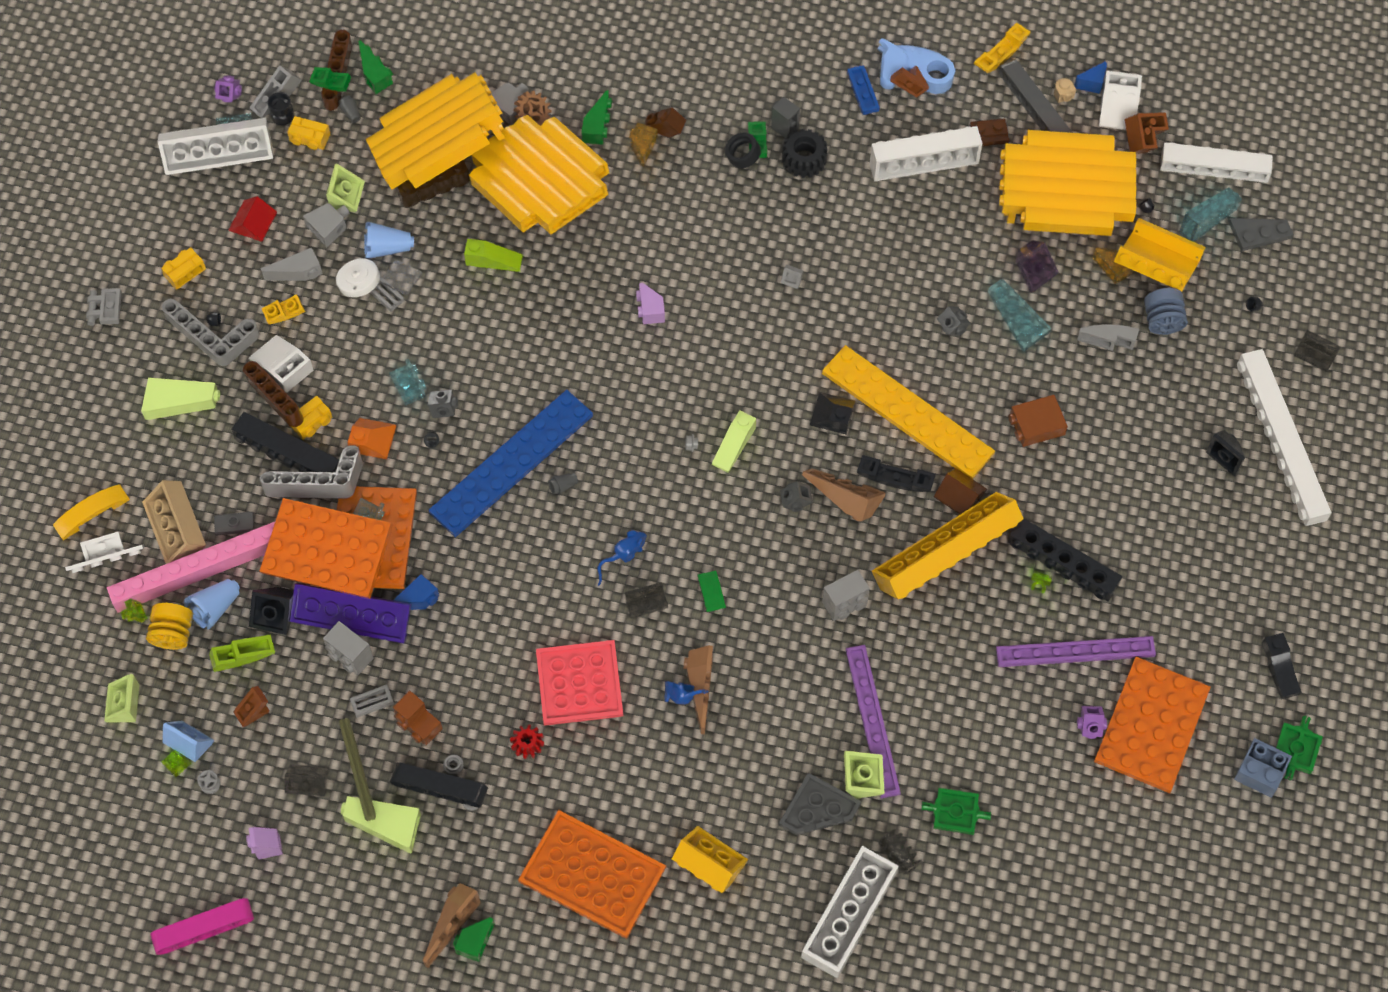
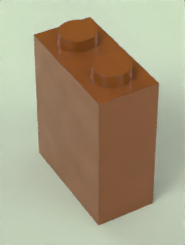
[1008,395,1068,447]

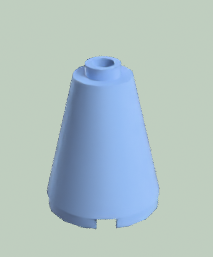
[364,222,414,259]
[184,579,240,630]

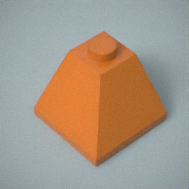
[347,418,397,459]

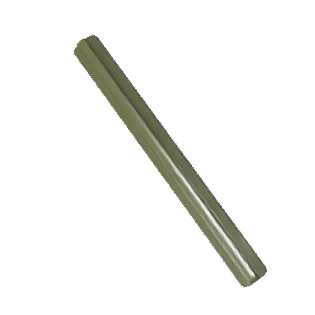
[339,718,376,821]

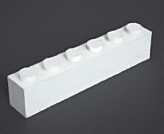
[1160,143,1272,183]

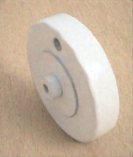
[336,258,380,297]

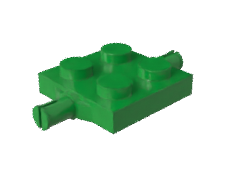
[1275,716,1323,780]
[921,788,991,835]

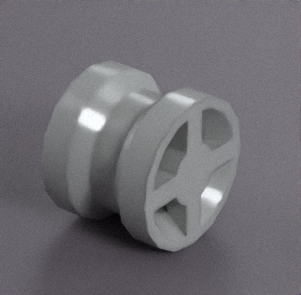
[197,770,220,794]

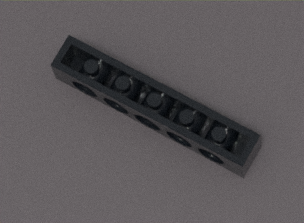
[1008,518,1123,601]

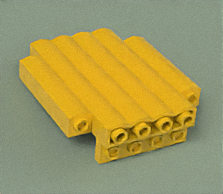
[366,72,505,189]
[469,115,609,235]
[999,130,1136,236]

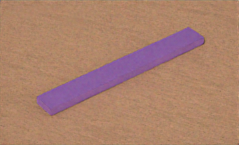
[996,636,1156,667]
[845,645,901,799]

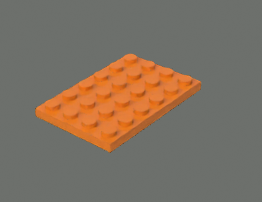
[337,486,417,589]
[259,498,393,599]
[1094,657,1211,793]
[518,810,666,939]

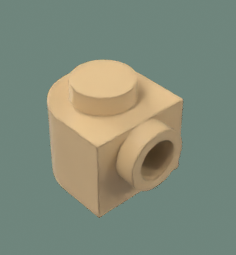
[1054,78,1076,103]

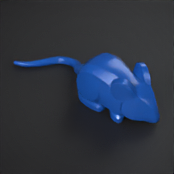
[598,530,647,586]
[664,681,709,705]

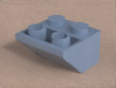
[1234,738,1292,798]

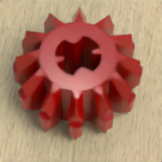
[510,724,544,760]

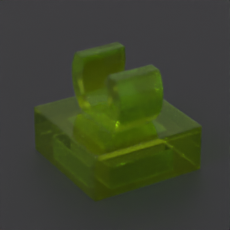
[1031,571,1053,593]
[120,598,147,623]
[161,750,191,777]

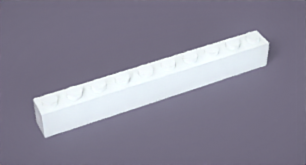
[1237,349,1331,526]

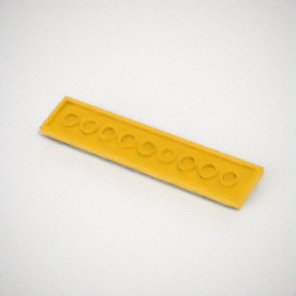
[822,345,995,479]

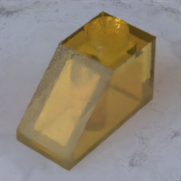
[629,123,658,167]
[1093,247,1134,285]

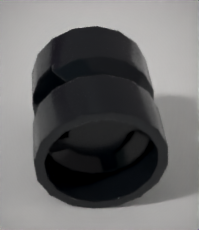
[267,92,294,125]

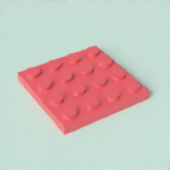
[536,640,623,726]

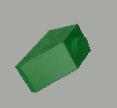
[453,917,495,962]

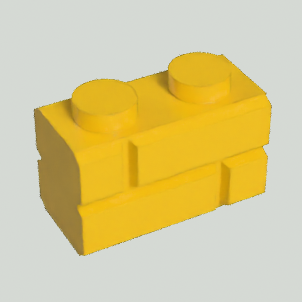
[288,116,330,150]
[161,247,206,290]
[291,396,333,440]

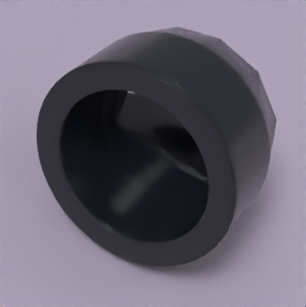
[1138,198,1154,213]
[1246,297,1263,312]
[206,312,221,326]
[424,431,439,448]

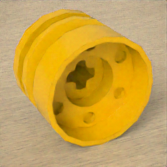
[146,603,193,650]

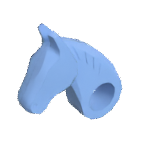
[878,38,955,94]

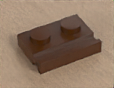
[970,118,1010,146]

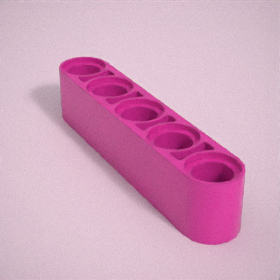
[150,898,254,955]

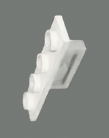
[65,531,144,573]

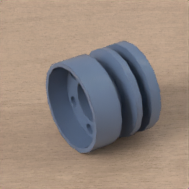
[1144,288,1188,335]

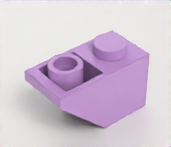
[636,283,665,324]
[246,827,283,859]

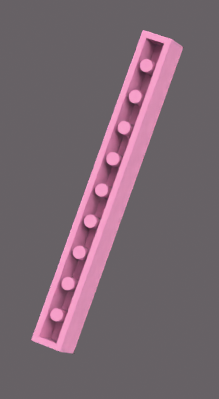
[106,522,275,613]

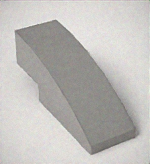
[1077,324,1139,351]

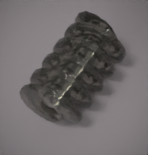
[878,829,922,875]

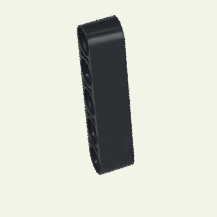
[390,762,488,808]

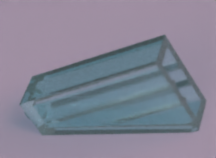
[1179,187,1242,242]

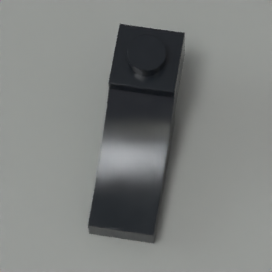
[1262,633,1302,700]

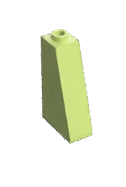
[141,378,220,420]
[341,796,421,853]

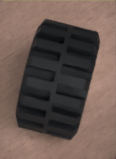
[782,129,828,178]

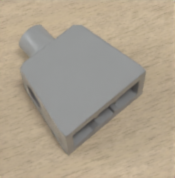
[490,83,528,125]
[303,203,350,248]

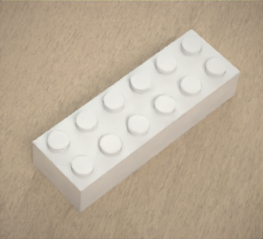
[158,118,273,175]
[869,126,982,182]
[801,846,898,979]

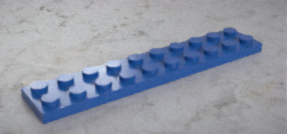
[428,390,593,537]

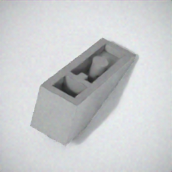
[250,65,302,118]
[260,248,322,281]

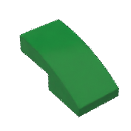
[309,67,351,92]
[748,121,767,158]
[697,570,726,612]

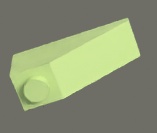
[712,410,756,473]

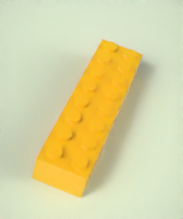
[872,492,1023,599]

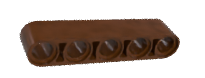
[321,29,352,110]
[243,361,304,427]

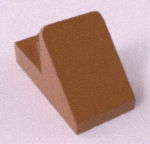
[890,66,929,98]
[233,686,269,727]

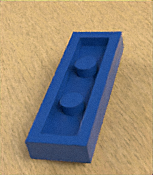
[847,65,880,115]

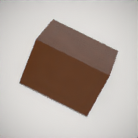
[934,468,987,514]

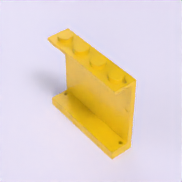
[1114,218,1206,292]

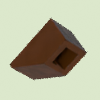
[643,107,686,137]

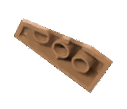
[802,468,886,521]
[684,645,713,735]
[423,883,481,968]

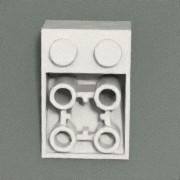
[1099,71,1142,130]
[248,335,314,393]

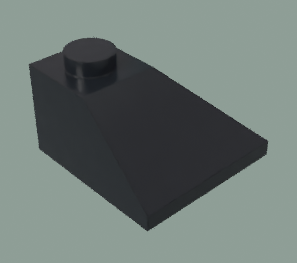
[810,392,856,434]
[1206,430,1245,477]
[249,587,294,635]

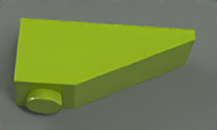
[464,239,523,272]

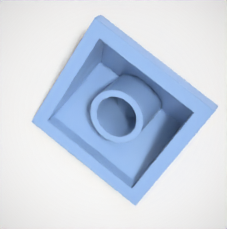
[163,721,214,762]

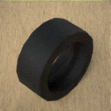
[725,132,761,169]

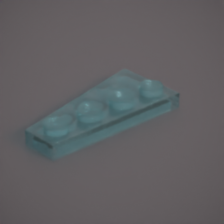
[988,278,1052,352]

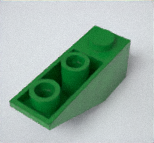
[358,40,393,94]
[581,90,612,145]

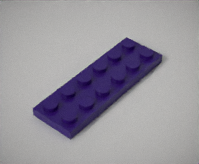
[290,582,411,644]

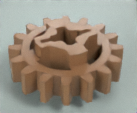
[513,91,552,126]

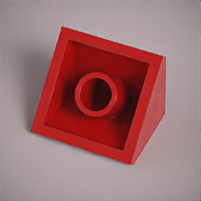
[229,196,277,242]

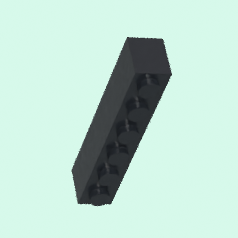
[231,412,339,472]

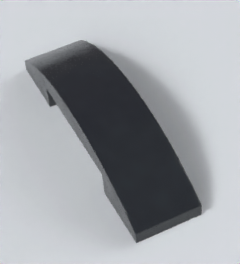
[857,455,936,492]

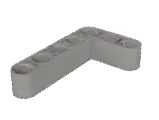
[162,299,259,366]
[260,445,363,498]

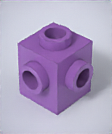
[214,76,242,102]
[1077,706,1107,739]

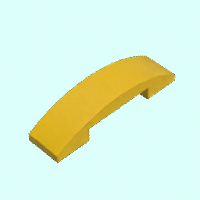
[974,23,1030,73]
[53,484,130,540]

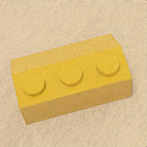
[672,826,748,893]

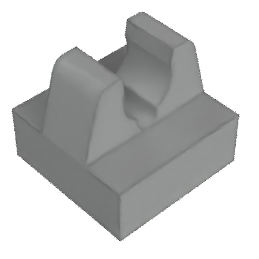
[781,265,804,289]

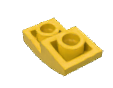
[261,294,306,324]

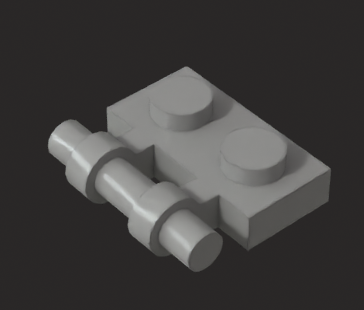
[86,288,122,326]

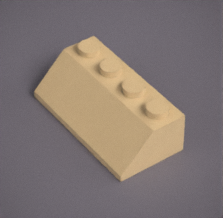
[142,480,206,564]

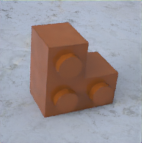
[1125,112,1169,154]
[393,691,443,746]

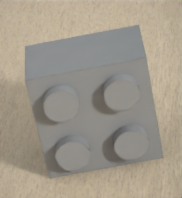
[822,570,870,621]
[323,621,374,676]

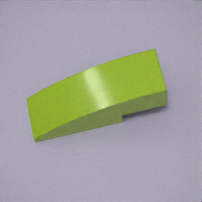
[209,635,275,672]

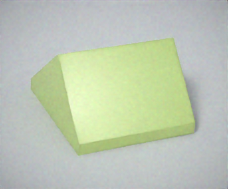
[326,164,365,212]
[104,674,139,722]
[844,751,885,799]

